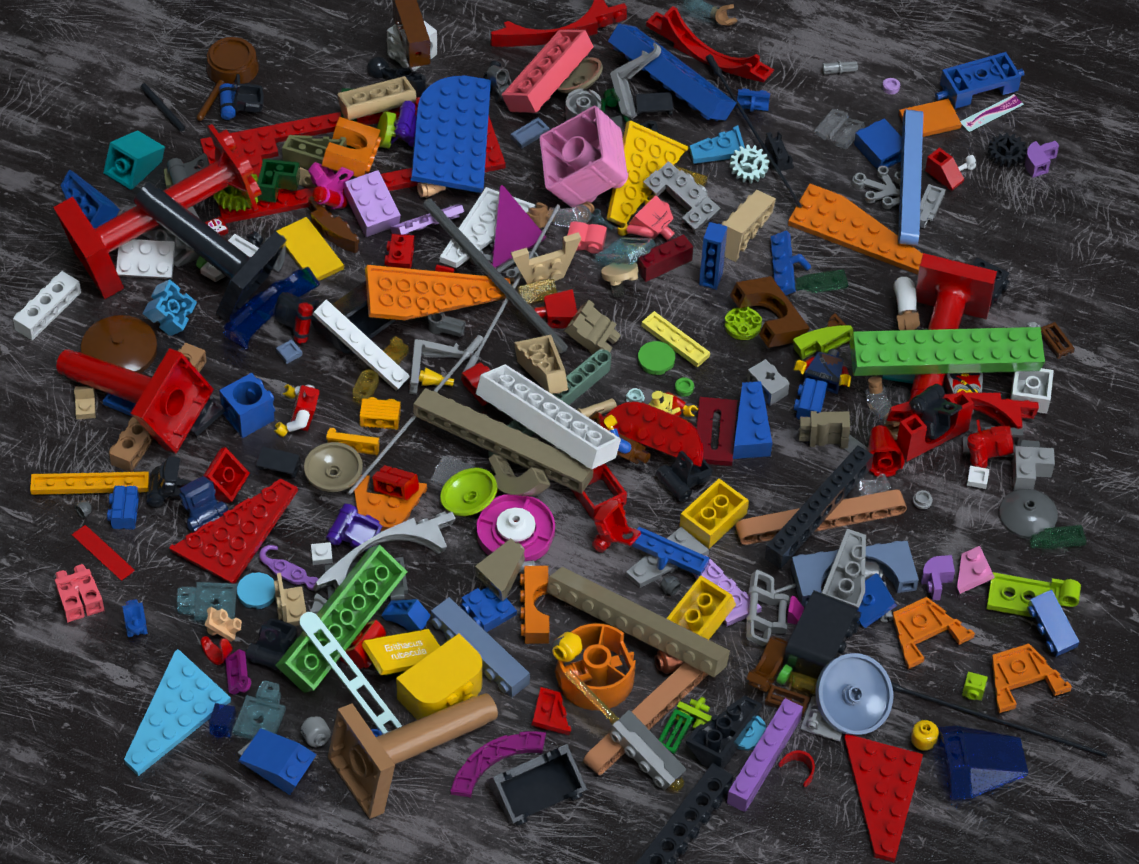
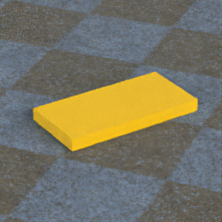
[276,217,344,284]

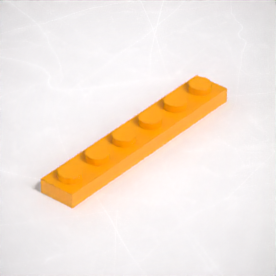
[30,472,149,495]

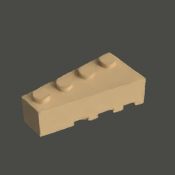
[721,190,776,262]
[514,335,568,394]

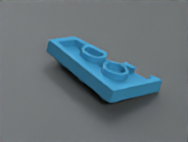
[689,126,745,164]

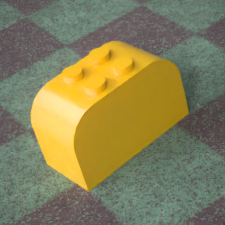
[396,633,482,720]

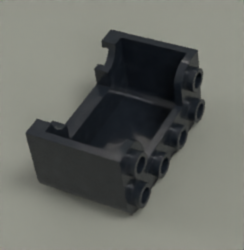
[782,590,862,683]

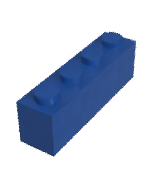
[699,222,728,290]

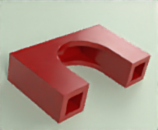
[896,390,974,462]

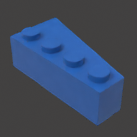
[733,381,772,459]

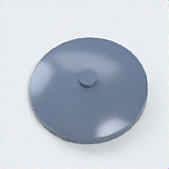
[816,653,893,735]

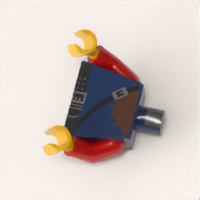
[793,349,851,394]

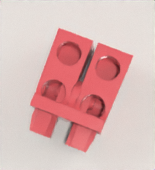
[55,564,105,622]

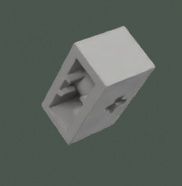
[747,359,789,406]

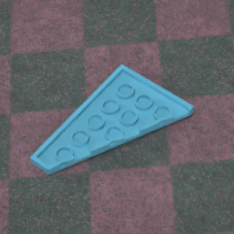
[124,649,231,776]

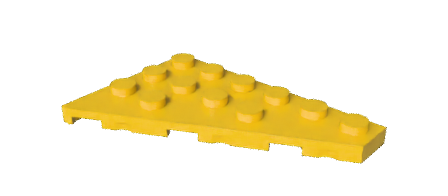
[606,121,688,225]

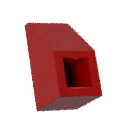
[925,147,964,191]

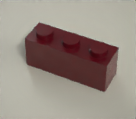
[636,234,693,282]

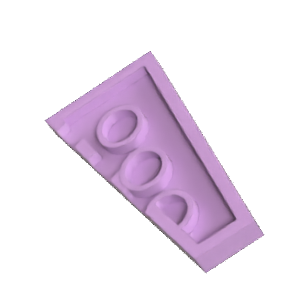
[390,204,464,235]
[693,556,762,627]

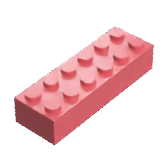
[502,30,594,113]

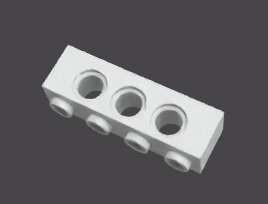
[13,271,81,340]

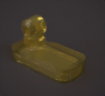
[383,336,409,365]

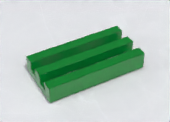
[659,709,694,755]

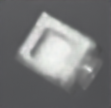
[857,474,891,496]

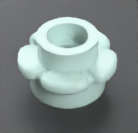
[626,388,645,402]

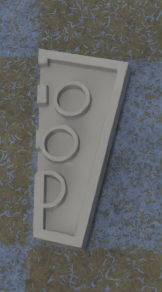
[626,527,709,588]

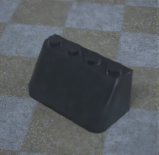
[311,281,396,354]

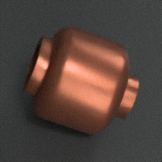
[654,650,684,674]

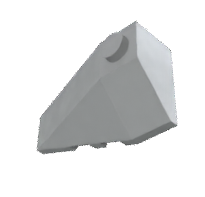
[822,529,866,607]

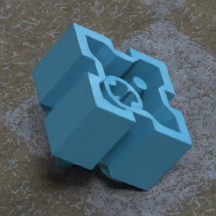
[143,279,197,336]

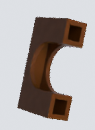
[730,276,810,348]

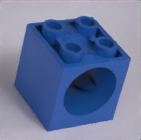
[219,373,275,438]

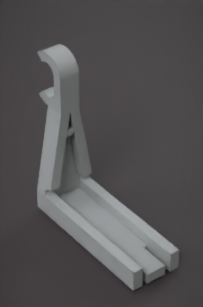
[610,43,661,119]
[409,339,474,395]

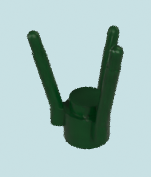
[601,88,629,122]

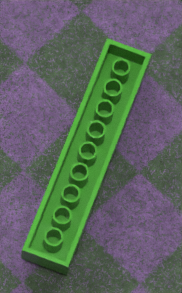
[850,327,1045,376]

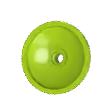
[441,468,497,516]

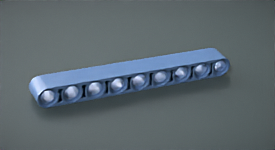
[898,109,923,246]

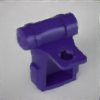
[391,101,416,147]
[326,503,382,552]

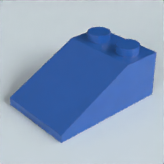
[238,728,316,795]

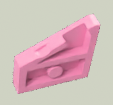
[957,546,995,594]

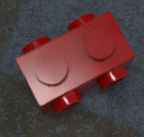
[385,234,414,269]

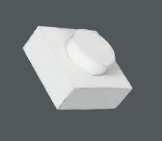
[967,466,989,489]
[311,542,333,565]

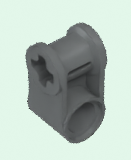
[487,65,512,101]

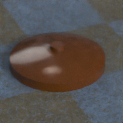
[81,315,157,373]

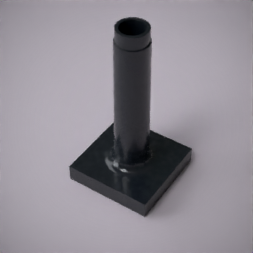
[133,182,287,322]

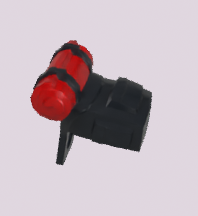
[274,292,319,343]

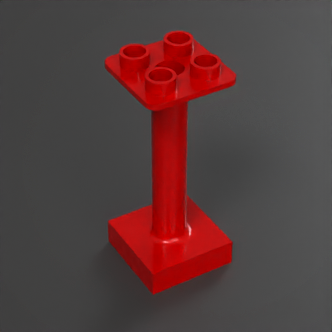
[53,124,262,299]

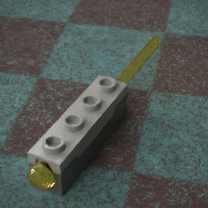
[565,669,686,791]

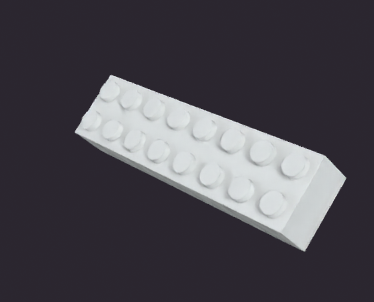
[476,364,621,469]

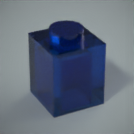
[209,703,236,738]

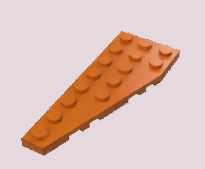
[788,184,923,275]
[365,265,510,320]

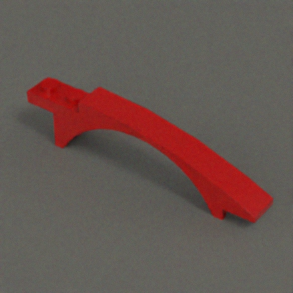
[490,0,627,47]
[646,6,774,82]
[886,392,1039,429]

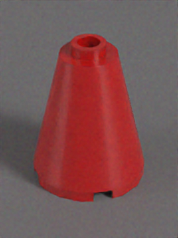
[867,425,905,477]

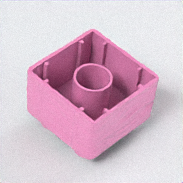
[540,106,628,208]

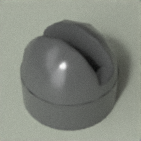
[74,501,92,518]

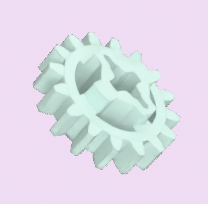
[730,145,769,183]

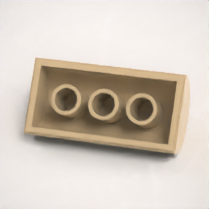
[337,76,416,120]

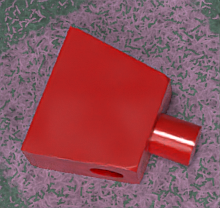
[534,289,577,329]

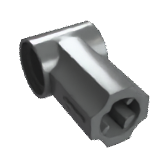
[428,312,466,337]

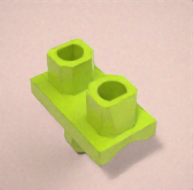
[676,697,712,729]

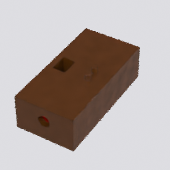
[392,0,431,68]

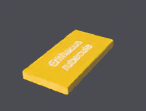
[362,629,440,675]

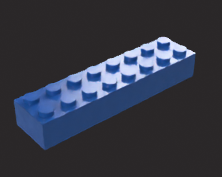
[608,23,736,121]

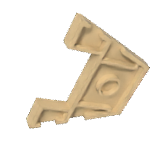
[511,232,581,288]

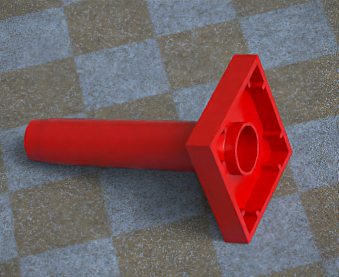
[909,253,997,401]
[56,348,214,454]

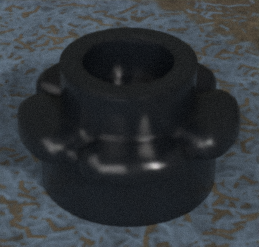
[246,231,263,248]

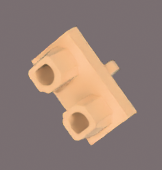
[205,607,242,641]

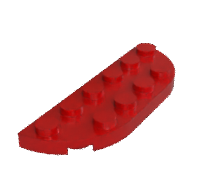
[600,402,703,467]

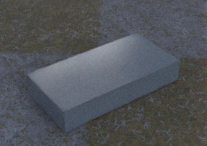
[510,117,550,149]

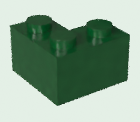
[257,159,300,202]

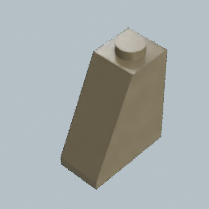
[475,538,525,601]

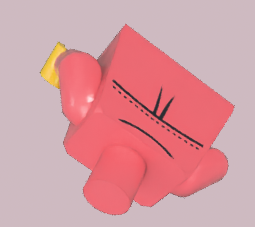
[617,195,675,241]

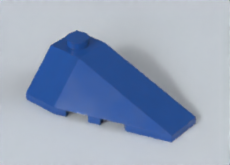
[61,170,120,229]

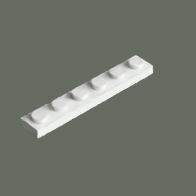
[312,300,410,391]

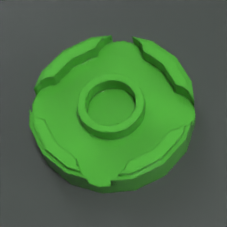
[638,341,675,375]

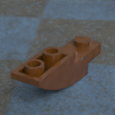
[308,196,359,253]

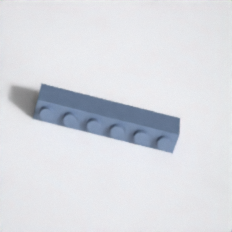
[431,597,530,698]

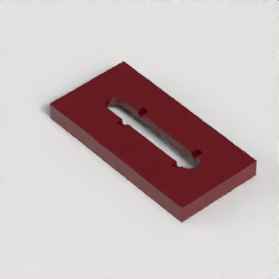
[697,397,738,466]

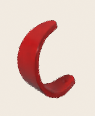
[201,636,233,665]
[778,750,815,787]

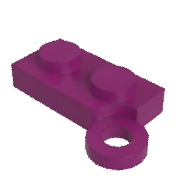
[226,649,251,695]

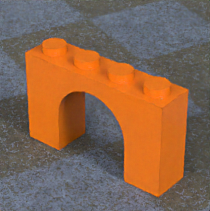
[321,117,382,177]

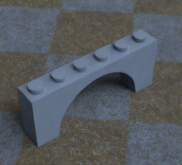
[791,541,919,607]

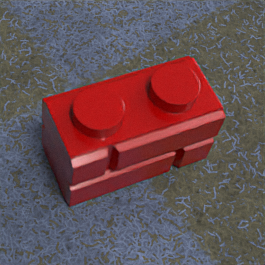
[372,465,419,500]

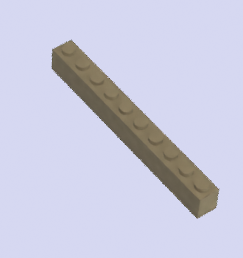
[413,388,593,494]
[547,567,730,677]

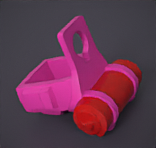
[308,162,354,209]

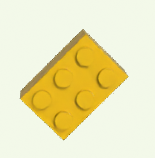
[680,479,749,549]
[666,575,736,640]

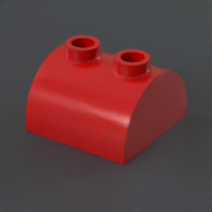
[203,447,250,503]
[339,620,386,669]

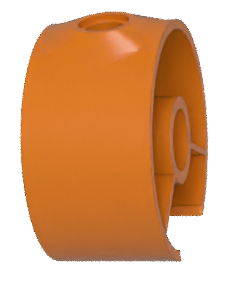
[555,624,636,710]

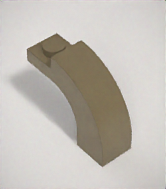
[489,454,551,497]

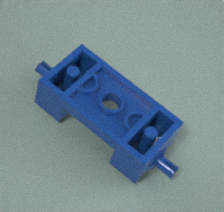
[935,52,1024,109]

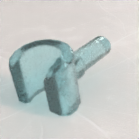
[591,209,614,230]

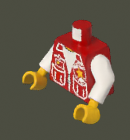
[274,384,319,437]

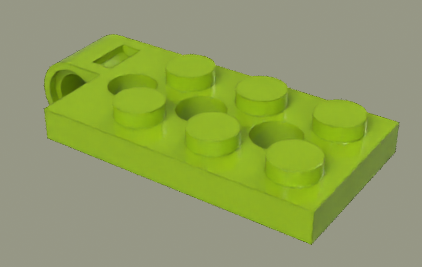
[987,572,1081,618]

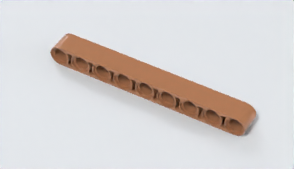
[735,490,907,545]
[583,662,708,775]

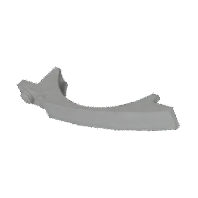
[313,512,456,591]

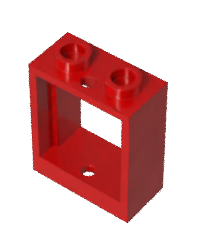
[571,463,627,520]

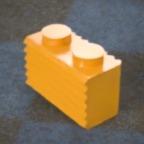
[360,397,401,430]

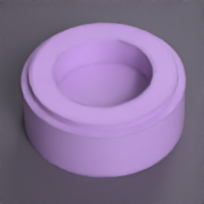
[882,78,900,94]

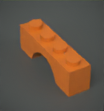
[520,566,549,644]

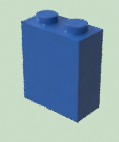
[854,118,902,170]

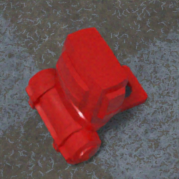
[967,420,1014,468]
[592,500,641,553]

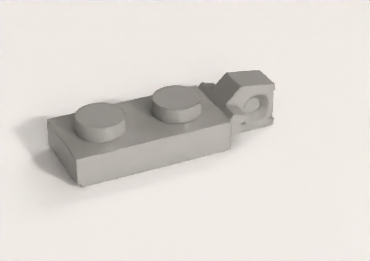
[920,184,946,229]

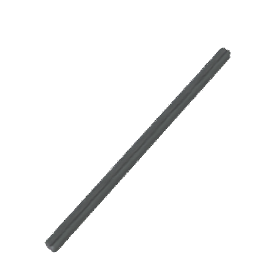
[423,198,568,354]

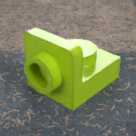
[962,672,988,701]

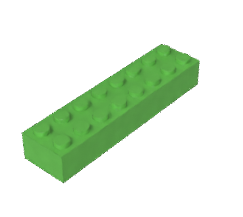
[275,545,407,693]

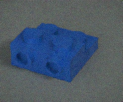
[460,587,517,632]

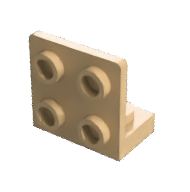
[274,573,306,626]

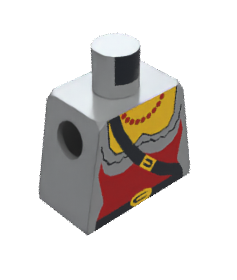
[945,373,983,414]

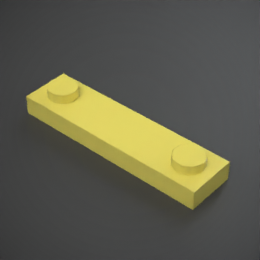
[641,311,710,367]

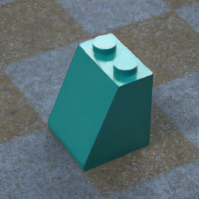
[103,130,165,189]

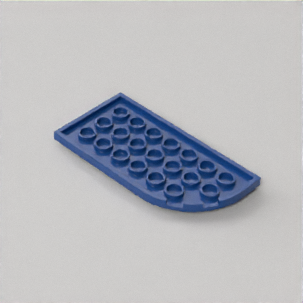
[411,75,491,193]

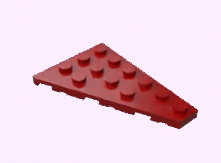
[169,479,298,586]
[844,734,923,862]

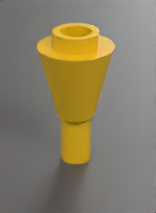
[419,367,454,386]

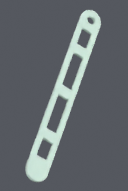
[299,612,402,734]

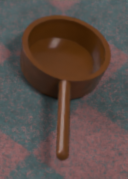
[196,37,259,121]

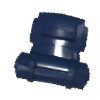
[179,476,229,533]

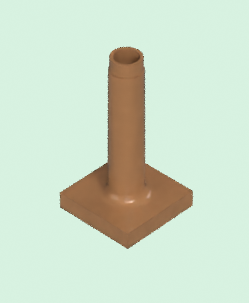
[328,693,498,819]

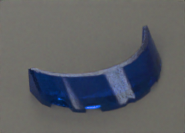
[223,267,320,350]

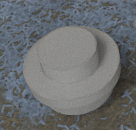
[913,490,932,509]

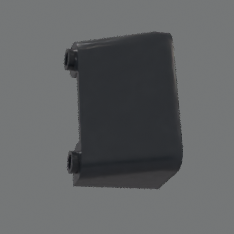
[487,744,587,826]

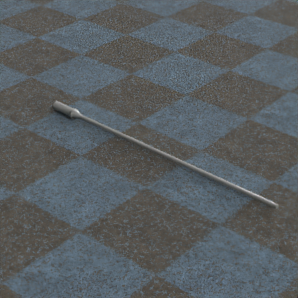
[463,204,560,372]
[348,335,484,495]

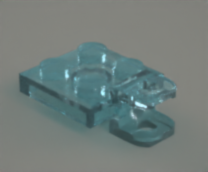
[177,582,237,621]
[233,680,286,739]

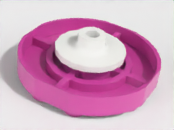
[477,494,555,561]

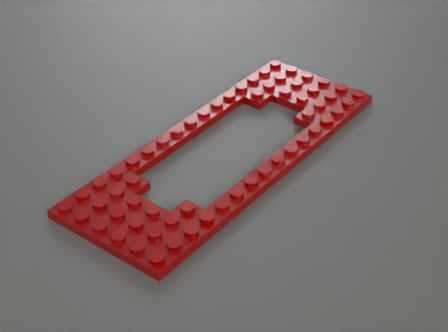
[200,97,506,224]

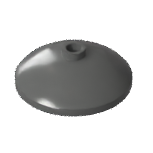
[999,489,1058,539]

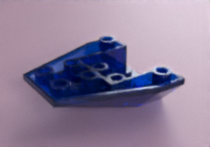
[938,726,1028,800]

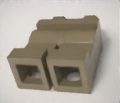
[564,300,621,354]
[799,411,850,449]

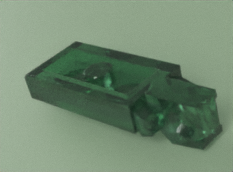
[795,269,848,293]
[1030,525,1087,549]

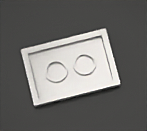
[116,239,175,279]

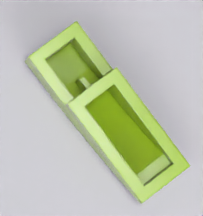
[793,325,853,360]

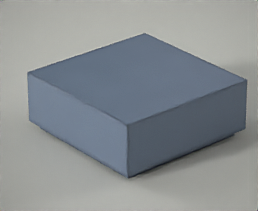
[276,339,302,364]

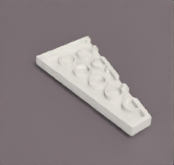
[440,187,536,268]

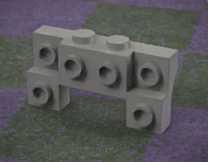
[643,161,721,233]

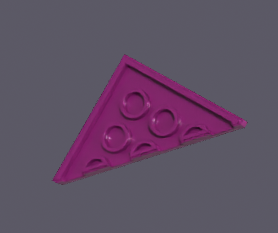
[492,185,546,269]

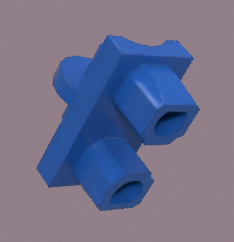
[737,88,770,112]
[122,599,148,637]

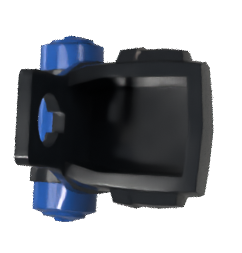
[219,74,264,120]

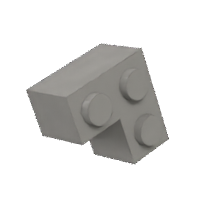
[1012,446,1055,491]

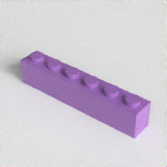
[727,698,803,812]

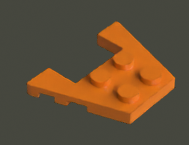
[354,475,427,531]
[893,597,975,669]
[992,644,1072,713]

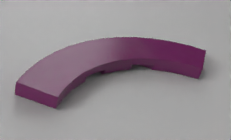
[451,731,546,797]

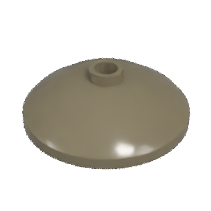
[557,57,603,94]
[304,442,363,492]

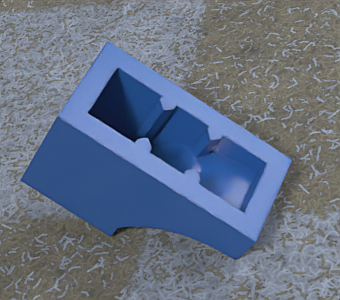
[381,599,431,631]

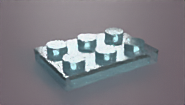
[595,237,656,265]

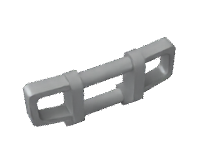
[746,570,789,646]

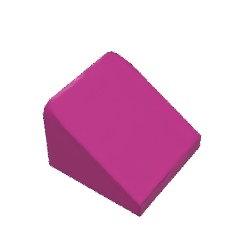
[787,596,804,625]

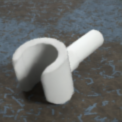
[958,155,976,171]

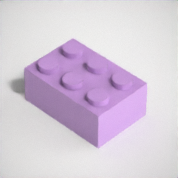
[344,170,401,237]

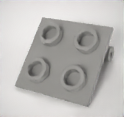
[800,696,842,742]

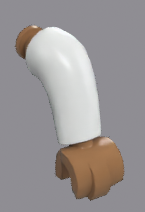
[893,277,920,330]

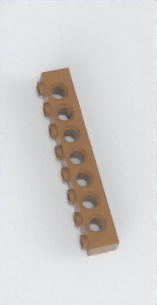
[109,343,207,472]

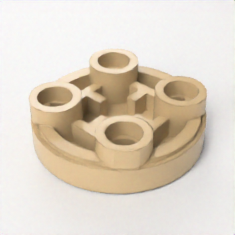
[601,261,638,286]

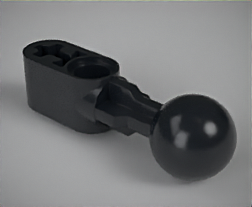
[367,57,426,97]

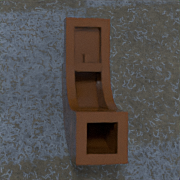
[746,636,788,692]

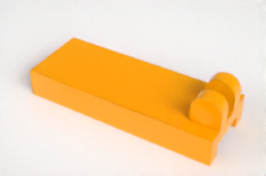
[326,428,379,455]

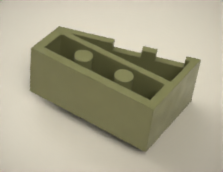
[282,135,347,173]

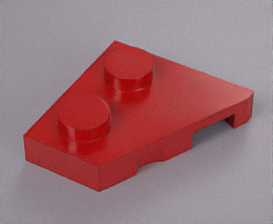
[531,687,571,735]

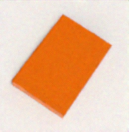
[899,99,962,137]

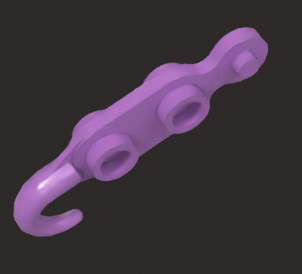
[259,545,318,590]

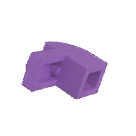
[1025,141,1059,178]
[921,555,955,600]

